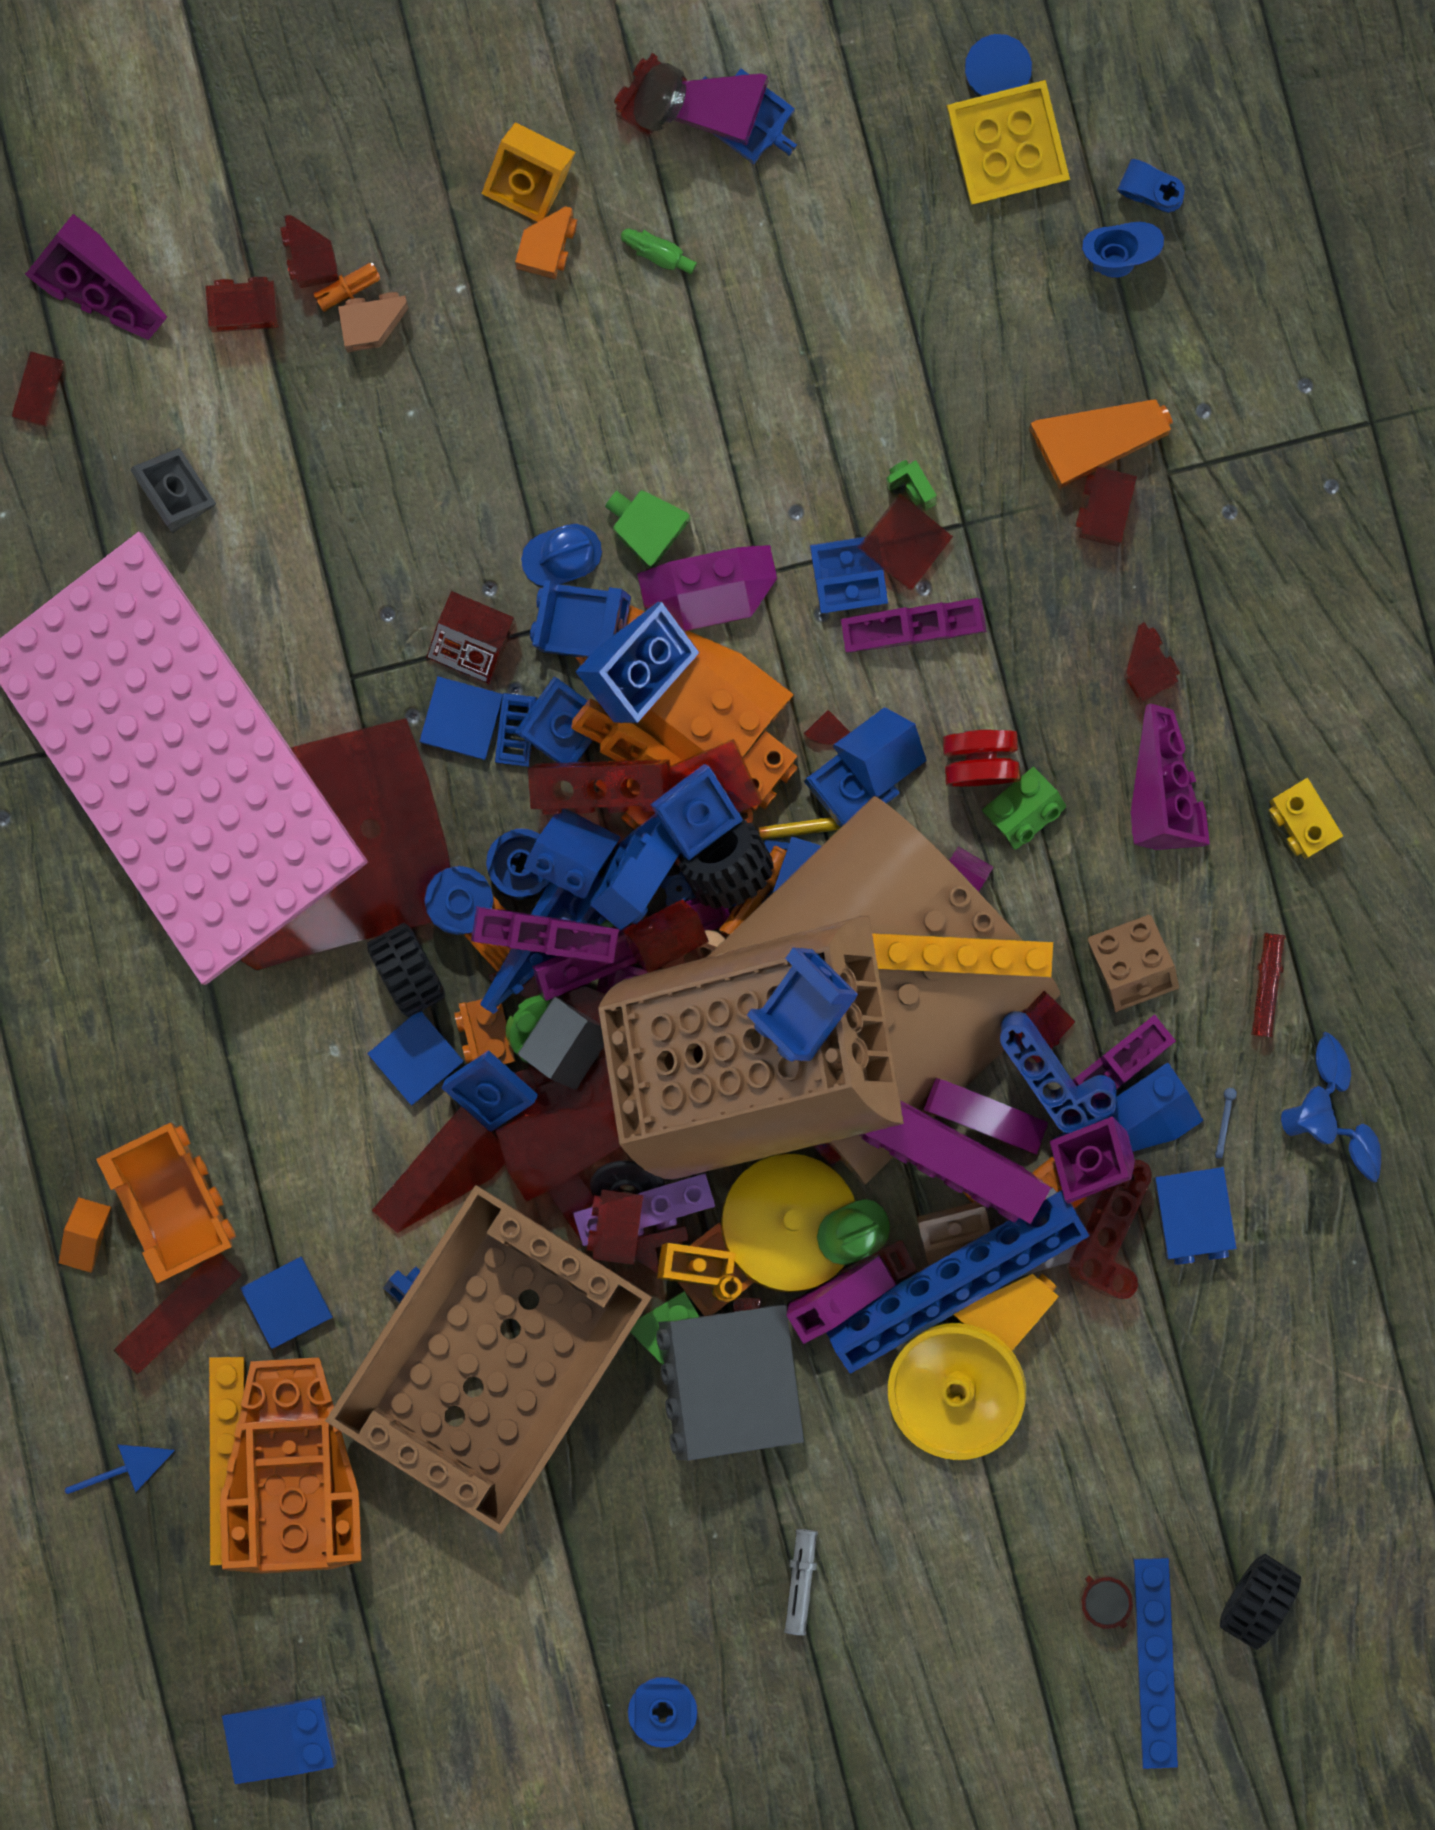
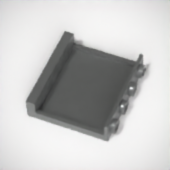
[656,1305,804,1461]

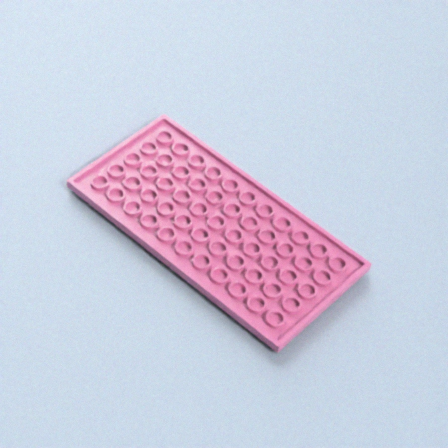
[0,531,368,985]

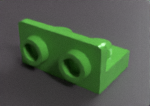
[886,460,937,511]

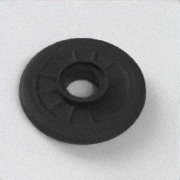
[590,1161,665,1205]

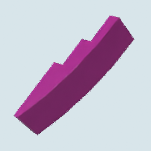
[841,598,987,653]
[471,906,619,964]
[1064,1014,1176,1116]
[924,1078,1048,1155]

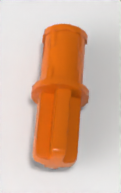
[313,263,380,312]

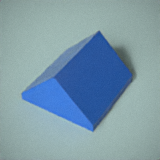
[832,707,927,797]

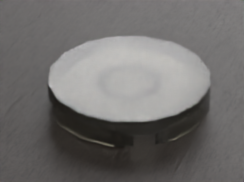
[634,63,686,131]

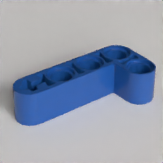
[1000,1011,1116,1134]

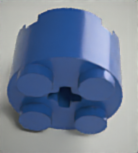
[486,828,550,900]

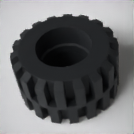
[679,819,774,909]
[367,923,445,1018]
[1220,1554,1301,1650]

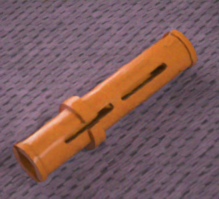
[719,846,787,938]

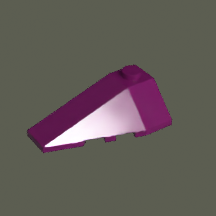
[25,214,167,340]
[1130,704,1210,850]

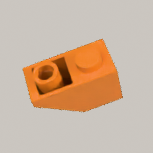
[515,206,578,279]

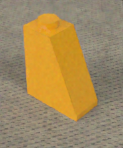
[953,1273,1059,1351]

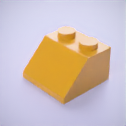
[481,122,576,222]

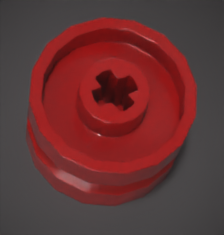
[942,729,1020,787]

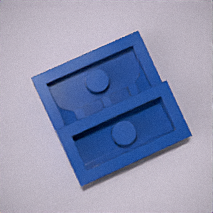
[810,535,888,614]

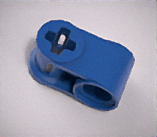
[1117,159,1185,213]

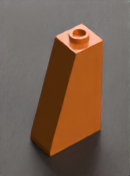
[1029,399,1173,489]

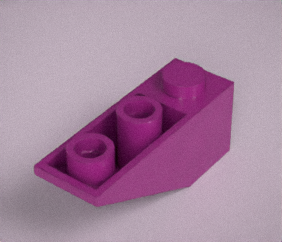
[786,1255,896,1344]

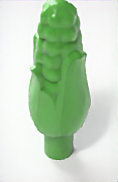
[621,228,697,274]

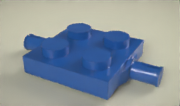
[703,69,798,165]

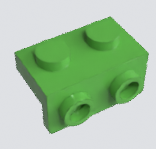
[982,766,1066,850]

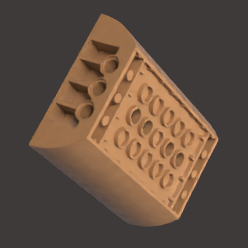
[598,916,904,1180]
[325,1185,652,1534]

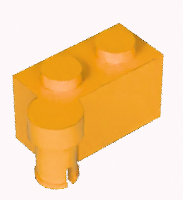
[657,1243,742,1302]

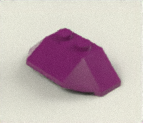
[637,545,777,632]

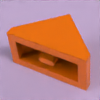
[59,1197,112,1273]

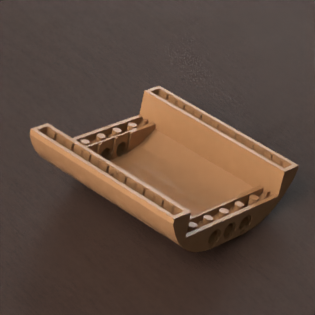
[707,796,1061,1185]

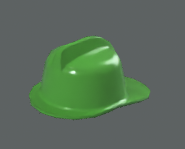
[817,1199,890,1265]

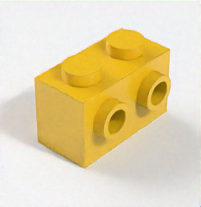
[1268,778,1343,860]

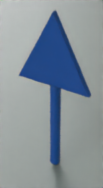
[65,1444,175,1494]

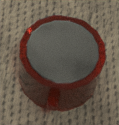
[1079,1575,1133,1629]

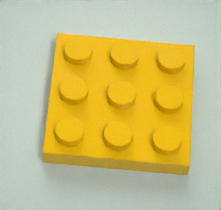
[946,80,1070,205]

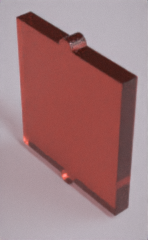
[1010,991,1076,1063]

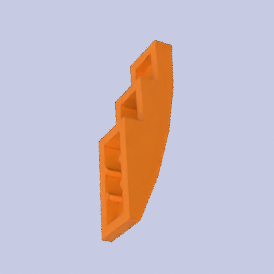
[571,698,694,795]

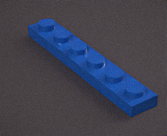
[1133,1557,1178,1769]

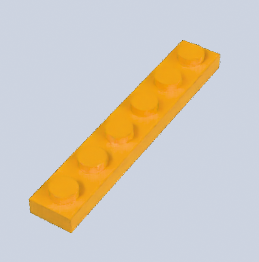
[872,933,1053,977]
[209,1357,245,1566]

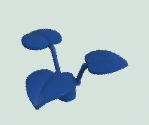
[1281,1032,1381,1183]

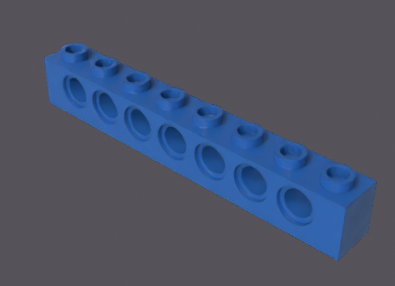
[826,1190,1090,1374]

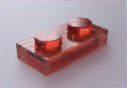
[12,351,65,427]

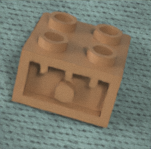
[1088,915,1179,1012]

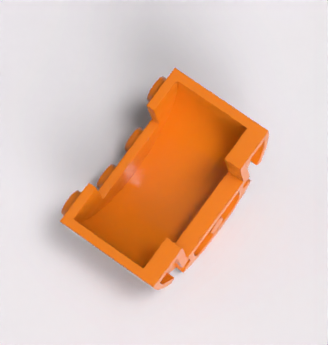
[96,1122,236,1283]

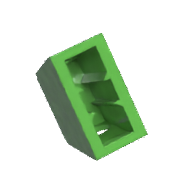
[605,490,690,569]

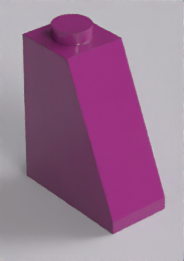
[665,73,769,145]

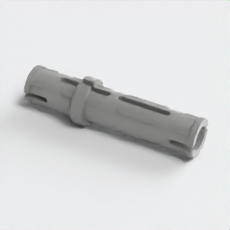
[784,1529,818,1635]

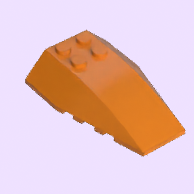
[575,605,794,787]
[220,1357,362,1574]

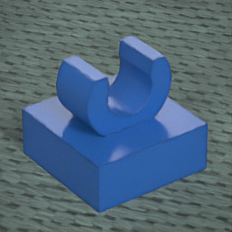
[383,1267,420,1303]

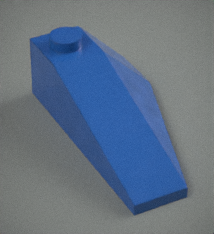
[1052,1063,1204,1151]

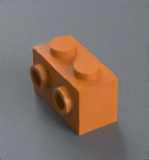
[723,730,799,812]

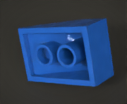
[576,602,699,723]
[222,1695,337,1784]

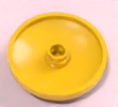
[721,1154,855,1292]
[888,1323,1026,1460]

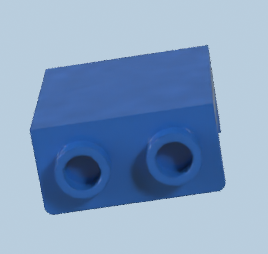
[530,579,631,658]
[524,806,621,899]
[747,947,858,1062]
[1153,1167,1237,1265]

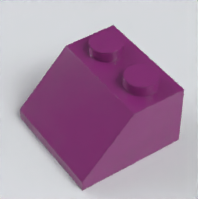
[1050,1116,1135,1203]

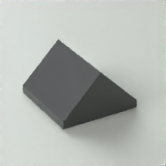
[130,448,216,533]
[517,996,604,1090]

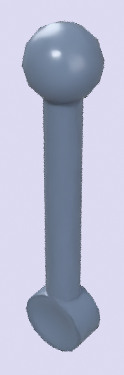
[1215,1088,1237,1159]

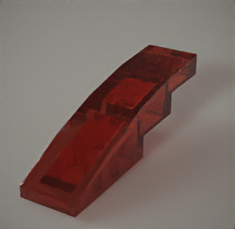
[114,1253,242,1375]

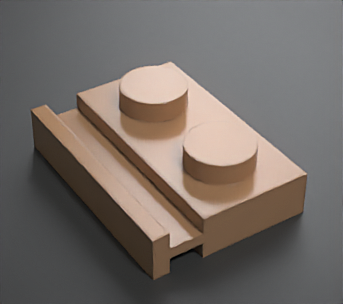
[916,1202,991,1266]

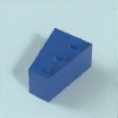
[590,813,680,931]

